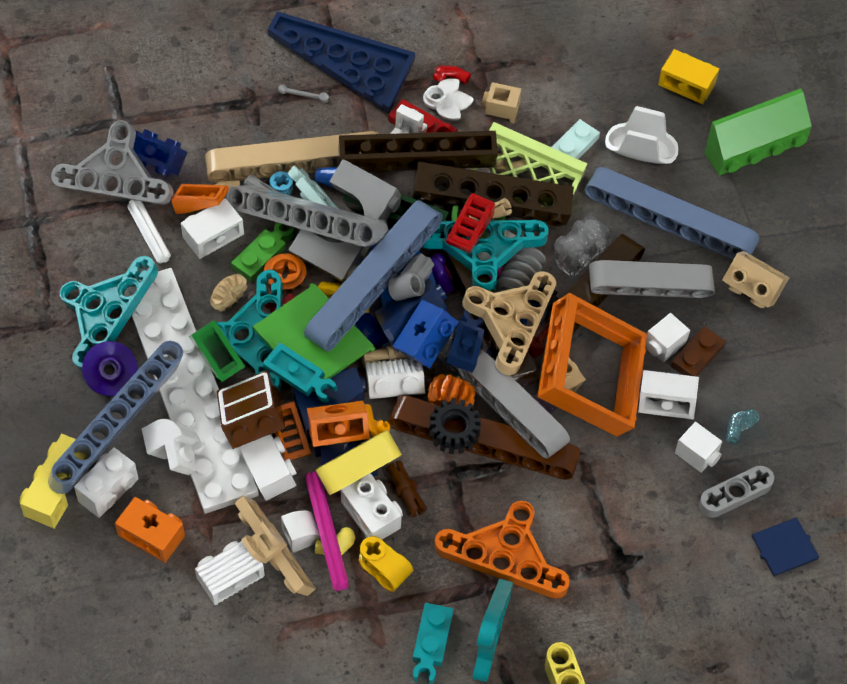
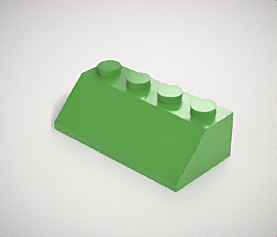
[704,88,812,176]

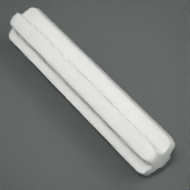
[128,200,171,264]

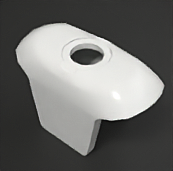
[605,106,678,164]

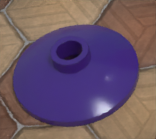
[82,341,138,396]

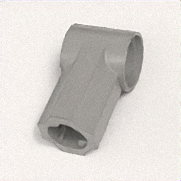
[388,253,434,301]

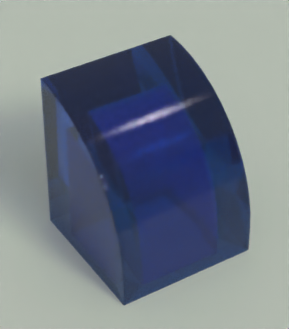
[354,313,389,349]

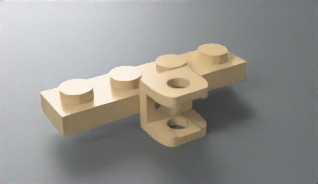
[235,496,316,596]

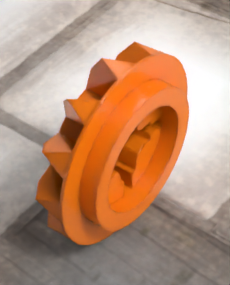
[264,254,306,292]

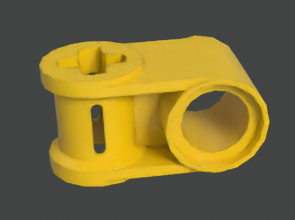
[358,536,414,592]

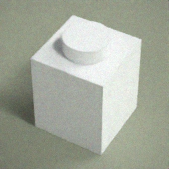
[646,313,690,362]
[675,421,722,473]

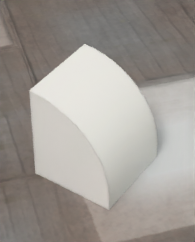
[281,511,321,553]

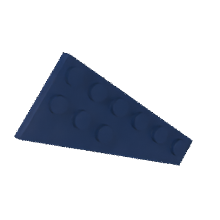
[268,11,415,114]

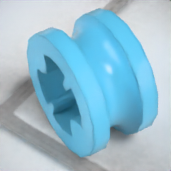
[270,171,293,195]

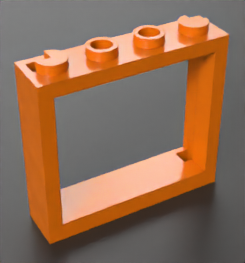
[537,293,647,437]

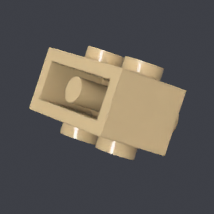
[722,251,790,308]

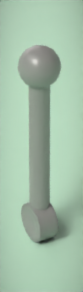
[277,85,329,104]

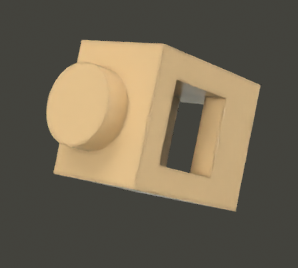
[482,82,522,123]

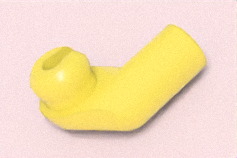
[315,527,355,555]

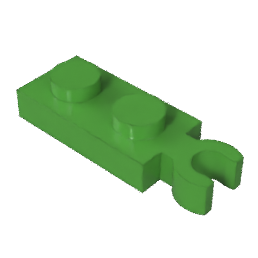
[231,222,294,283]

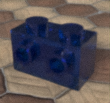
[133,129,188,177]

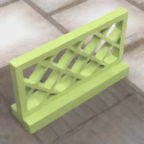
[470,122,587,208]

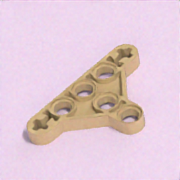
[462,271,556,375]

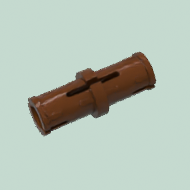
[386,461,427,517]

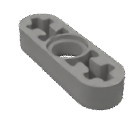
[699,466,774,518]

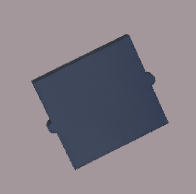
[752,517,819,577]

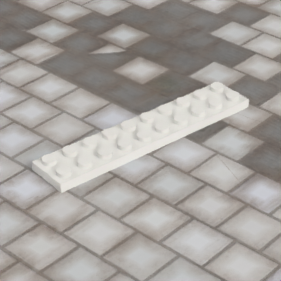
[124,268,259,514]

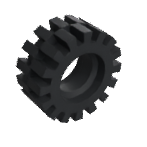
[429,399,481,454]

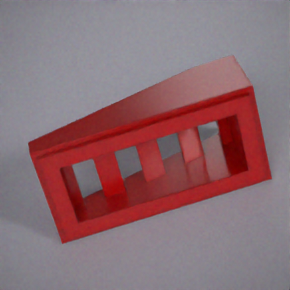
[446,193,495,253]

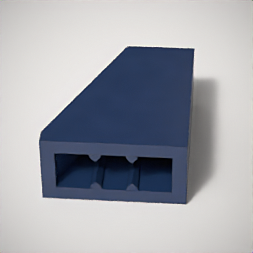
[374,279,448,353]
[292,367,368,443]

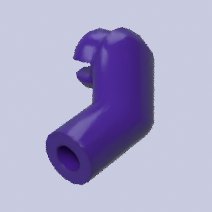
[430,253,454,294]

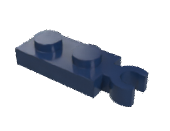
[446,310,484,373]

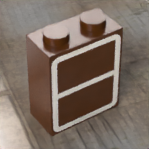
[217,370,285,449]

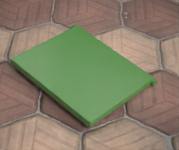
[252,283,375,379]

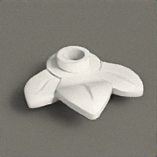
[423,79,474,120]

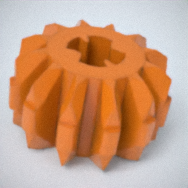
[427,374,475,407]

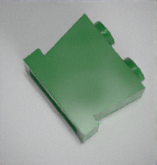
[189,320,245,382]

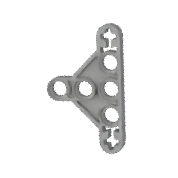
[51,120,174,205]

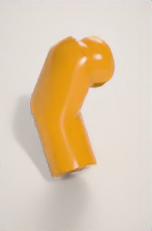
[365,404,391,437]

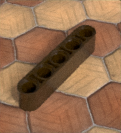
[546,234,645,334]

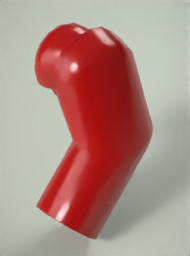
[433,65,471,85]

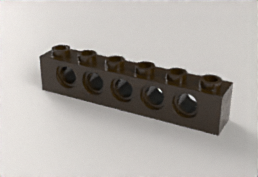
[338,130,498,172]
[412,162,574,226]

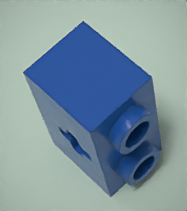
[393,300,459,369]

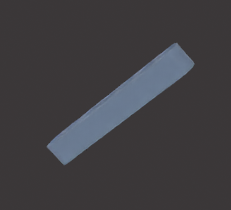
[584,167,759,260]
[304,200,443,351]
[48,340,183,494]

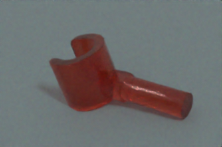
[528,325,549,358]

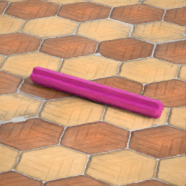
[305,471,349,591]

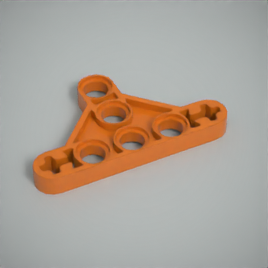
[434,501,570,599]

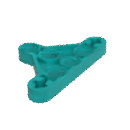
[422,220,549,291]
[60,256,158,371]
[216,270,283,392]
[472,578,514,683]

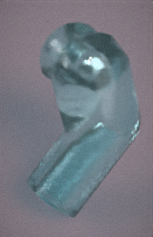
[725,409,759,444]

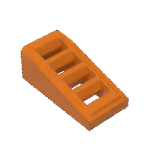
[171,184,229,214]
[274,401,311,461]

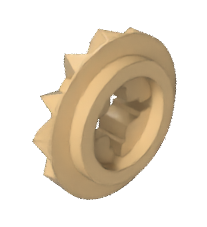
[210,274,248,312]

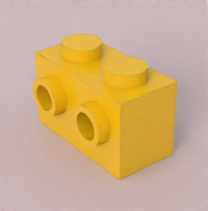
[658,49,720,104]

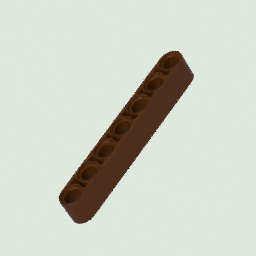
[388,395,581,480]

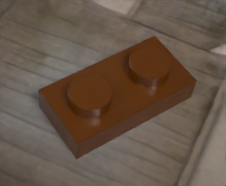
[671,326,726,377]

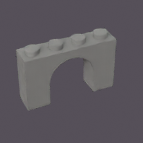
[289,159,401,283]

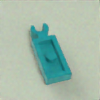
[263,342,337,403]
[413,603,454,684]

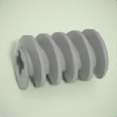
[495,247,546,292]

